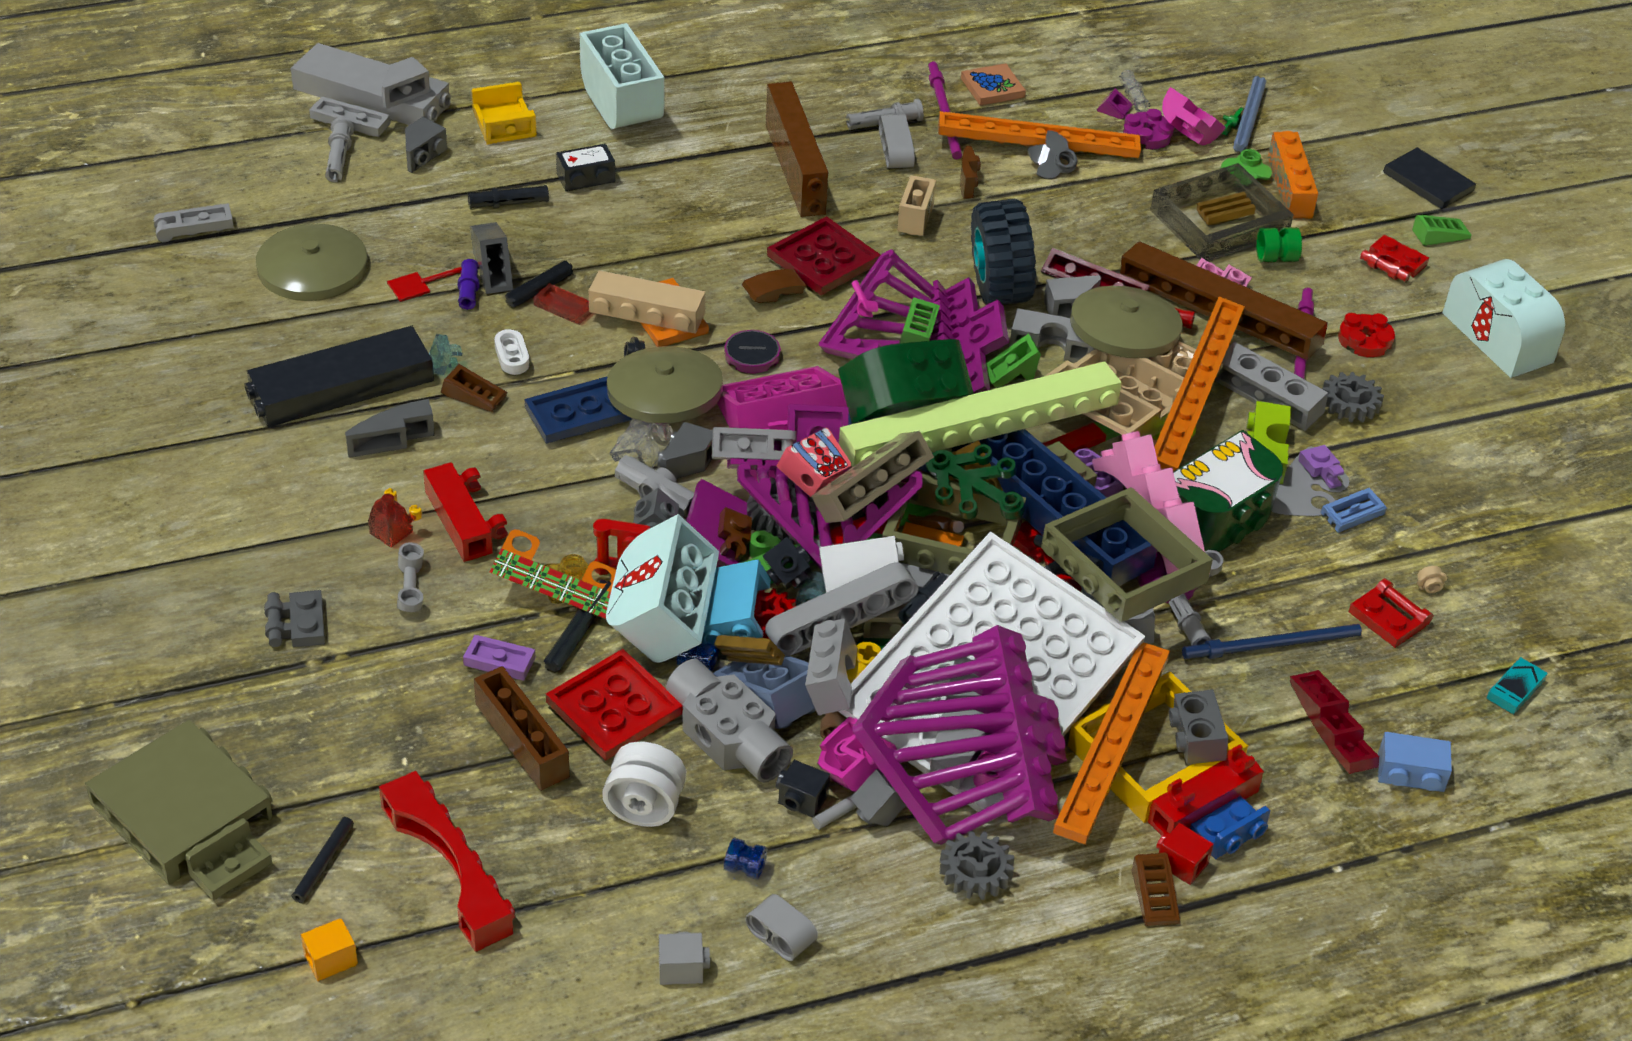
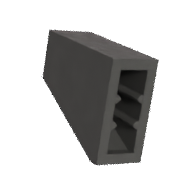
[470,222,513,294]

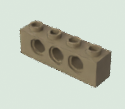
[811,431,934,523]

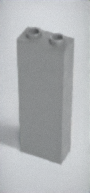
[291,43,451,125]

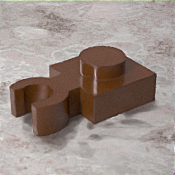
[718,507,752,561]

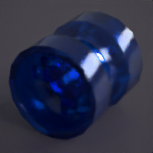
[677,643,719,672]
[724,837,768,880]

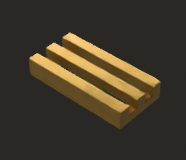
[1197,192,1256,225]
[714,635,785,665]

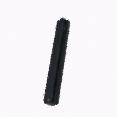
[544,579,611,672]

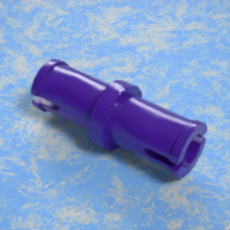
[457,259,480,310]

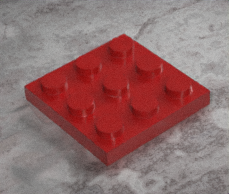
[545,649,683,761]

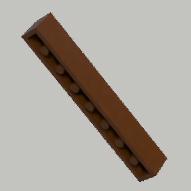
[1120,241,1328,360]

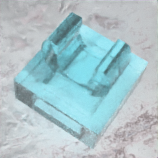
[429,334,463,375]

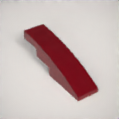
[1290,670,1380,774]

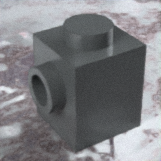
[851,769,906,827]

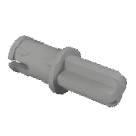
[1169,594,1211,646]

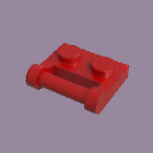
[593,519,650,575]
[1348,578,1434,648]

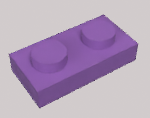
[463,635,536,681]

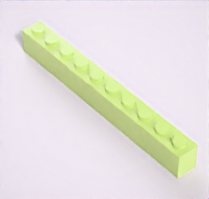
[839,361,1122,468]

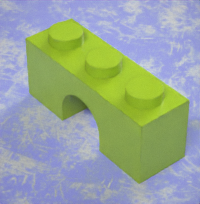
[1246,401,1291,484]

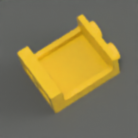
[471,82,537,144]

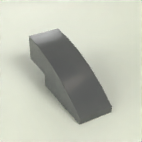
[345,399,435,458]

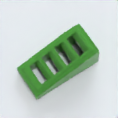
[1412,215,1472,246]
[899,297,940,343]

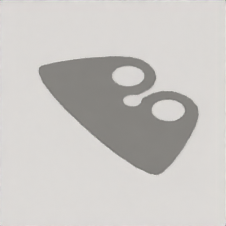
[1272,446,1350,516]

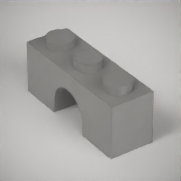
[1009,308,1095,363]
[805,618,857,715]

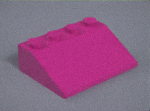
[717,366,849,429]

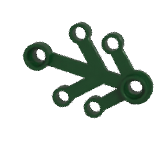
[926,444,1025,520]

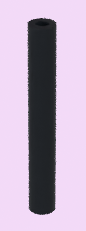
[291,817,354,903]

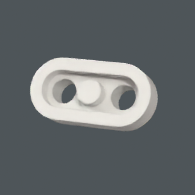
[494,329,529,375]

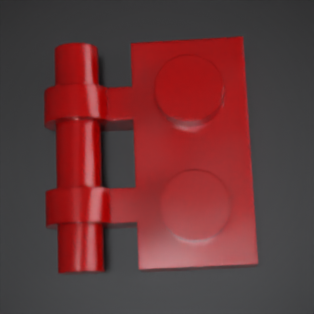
[1360,235,1429,282]

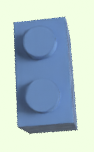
[1378,732,1452,792]

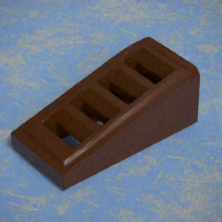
[441,364,508,412]
[1131,853,1180,926]

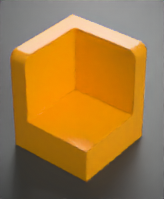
[301,919,358,982]

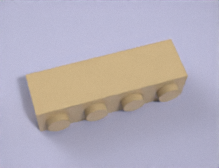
[588,270,705,334]

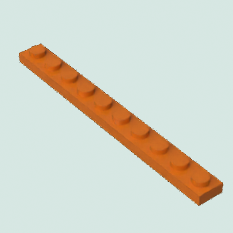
[1154,297,1245,472]

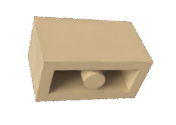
[897,175,936,236]

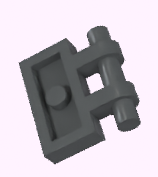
[264,590,325,648]

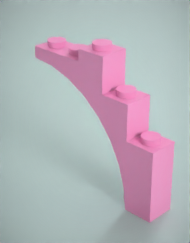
[1092,431,1205,575]

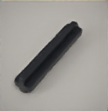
[505,260,573,308]

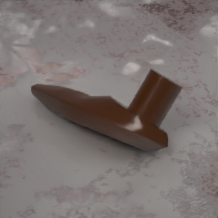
[908,514,964,534]

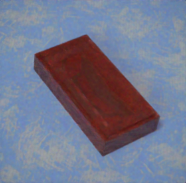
[533,283,592,325]

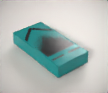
[1486,657,1548,715]

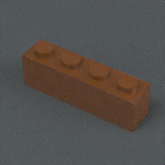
[474,666,570,791]

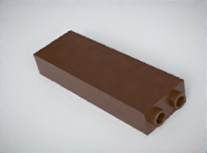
[766,81,829,217]

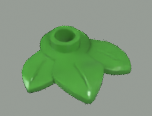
[1220,149,1272,187]

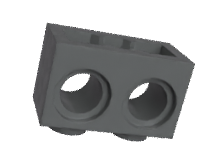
[1169,689,1228,765]

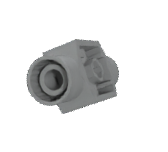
[666,659,793,783]

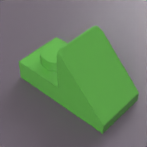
[986,333,1041,388]

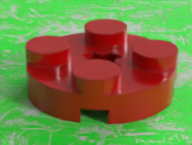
[1338,313,1395,358]

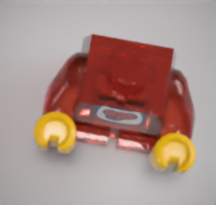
[368,488,422,548]

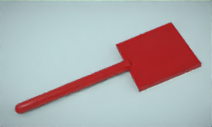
[387,267,462,302]

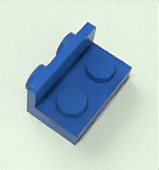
[1190,795,1271,860]

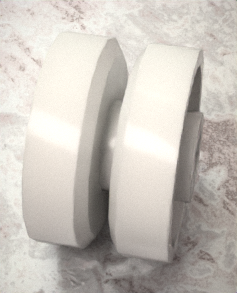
[603,742,686,827]

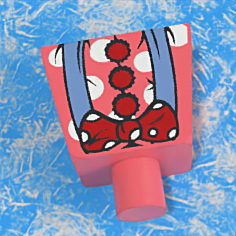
[777,428,852,497]

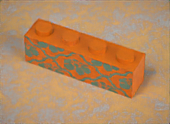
[1268,131,1318,219]

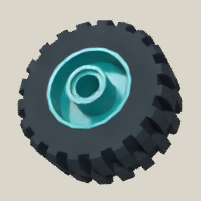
[971,198,1036,305]

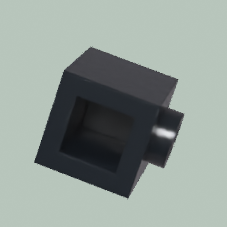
[776,759,830,818]

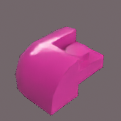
[1162,87,1226,146]
[817,717,897,792]

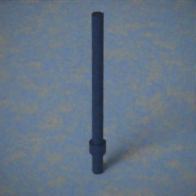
[1182,624,1362,659]

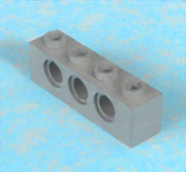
[1214,341,1328,431]

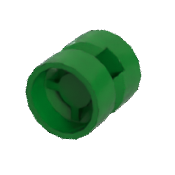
[1256,227,1302,263]

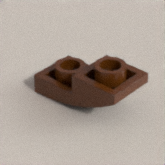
[960,146,981,199]
[742,269,806,303]

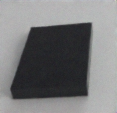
[1383,147,1476,209]

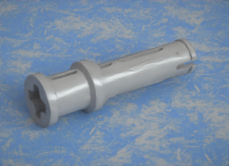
[846,99,924,130]
[325,117,354,182]

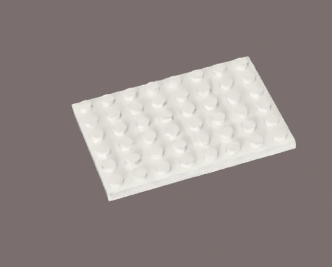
[838,531,1145,822]

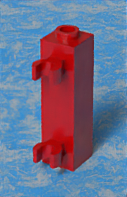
[423,462,508,562]
[1147,744,1264,836]

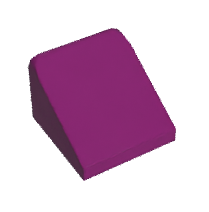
[1096,88,1133,119]

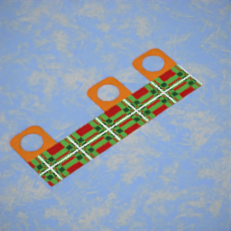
[489,529,616,619]

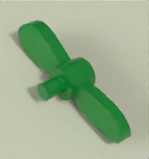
[1222,107,1244,136]

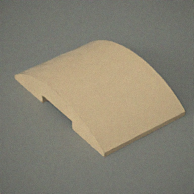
[1045,341,1223,437]

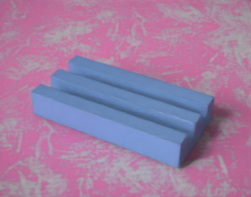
[1320,488,1387,533]

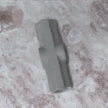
[615,455,694,517]

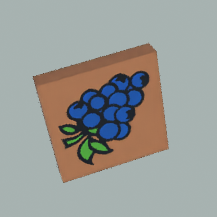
[961,63,1026,106]

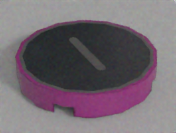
[724,330,781,374]

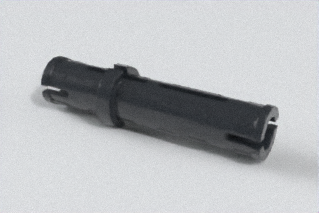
[467,185,549,209]

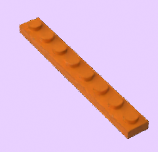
[938,111,1141,158]
[1053,642,1170,845]

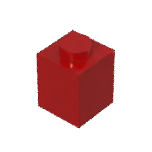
[1156,823,1214,885]

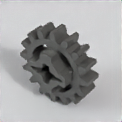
[1322,372,1384,422]
[939,830,1014,900]

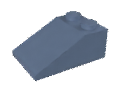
[713,656,816,729]

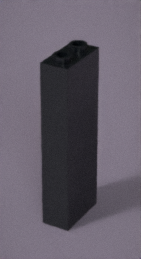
[244,325,434,428]

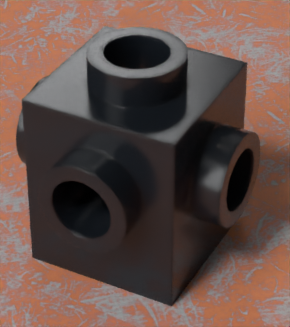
[762,537,812,590]

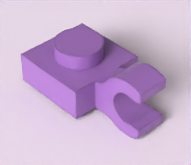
[1298,445,1344,489]

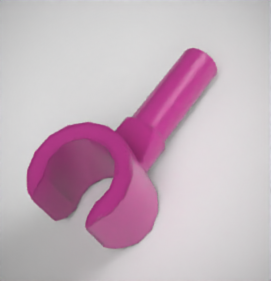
[851,280,878,318]

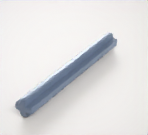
[1233,76,1266,152]

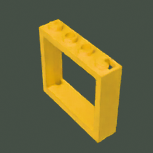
[1068,672,1248,823]

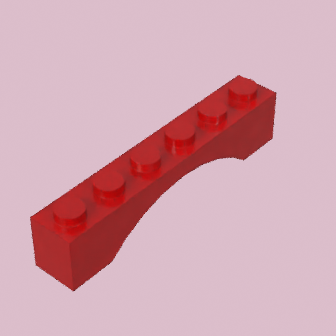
[379,771,516,952]

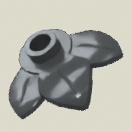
[1028,130,1077,179]

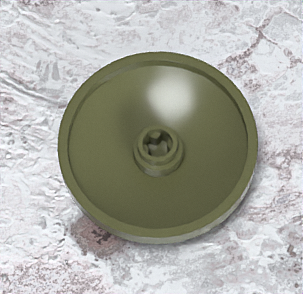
[256,224,368,301]
[1070,286,1182,358]
[607,346,723,423]

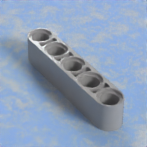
[765,562,918,656]

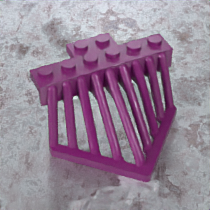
[819,249,1009,394]
[727,404,922,572]
[852,625,1067,845]

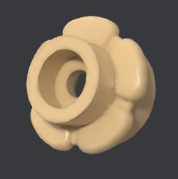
[1417,566,1447,593]

